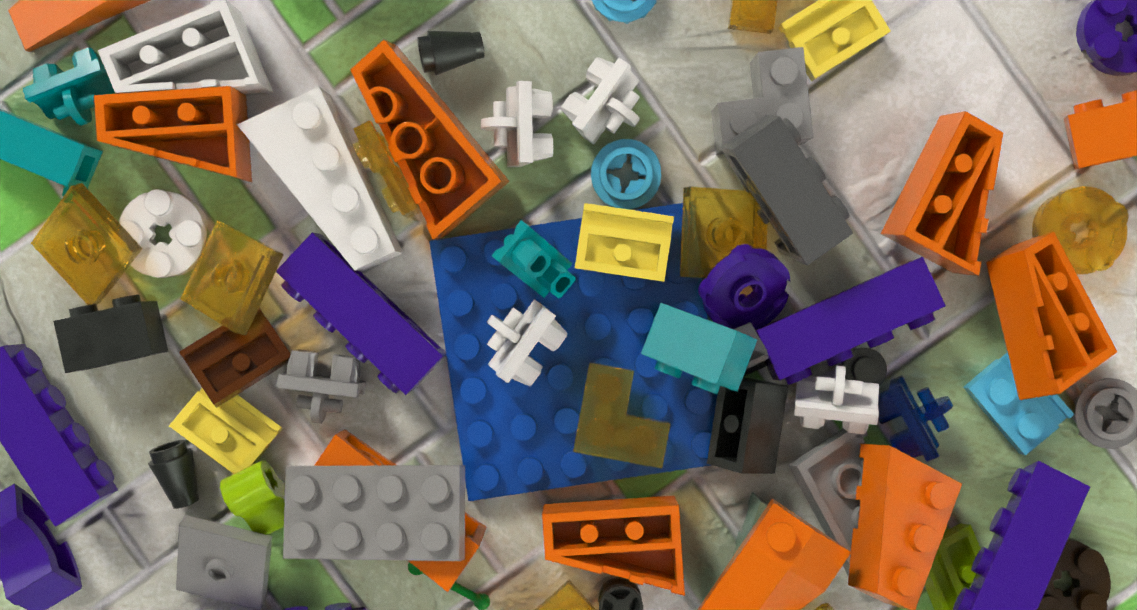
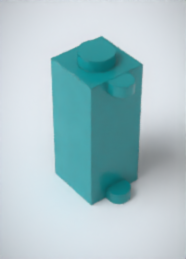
[0,109,103,201]

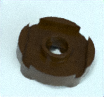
[1037,537,1111,610]

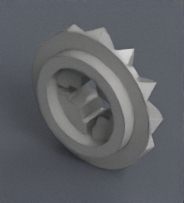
[1071,378,1137,449]

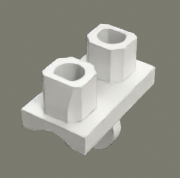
[561,57,640,145]
[481,81,553,167]
[487,299,568,386]
[794,365,879,434]

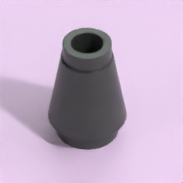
[417,31,484,75]
[148,440,199,509]

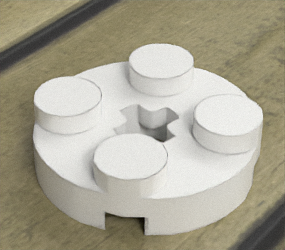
[113,189,209,278]

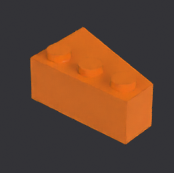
[881,111,1003,276]

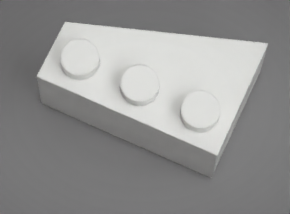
[98,0,273,95]

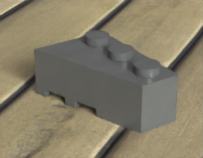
[721,115,853,266]

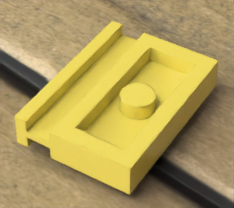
[778,0,891,82]
[575,203,674,282]
[169,388,283,474]

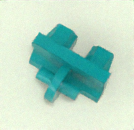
[23,47,117,126]
[492,220,576,299]

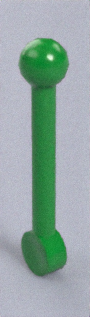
[408,562,490,610]

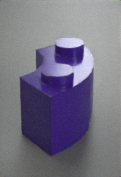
[0,483,82,610]

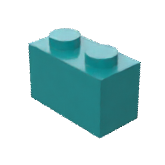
[641,303,758,394]

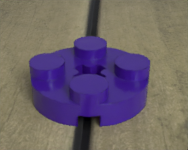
[1076,0,1137,76]
[698,244,791,330]

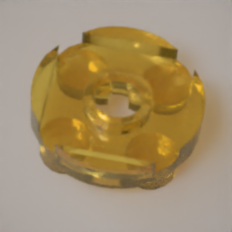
[1032,186,1129,275]

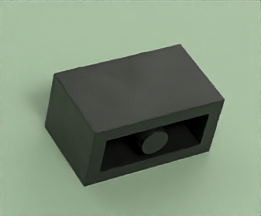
[53,295,169,373]
[707,378,788,474]

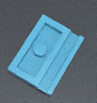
[963,350,1075,456]

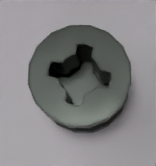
[598,577,643,610]

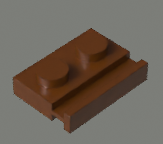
[179,305,291,408]

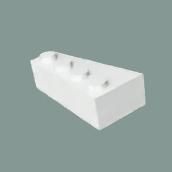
[237,86,403,271]

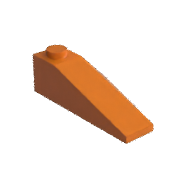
[698,498,851,610]

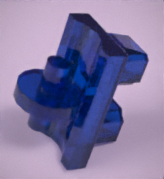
[878,375,953,462]

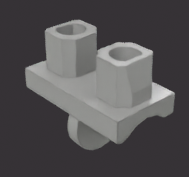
[276,349,366,424]

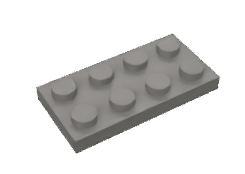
[283,465,465,561]

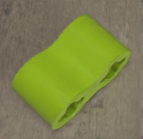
[220,460,285,535]

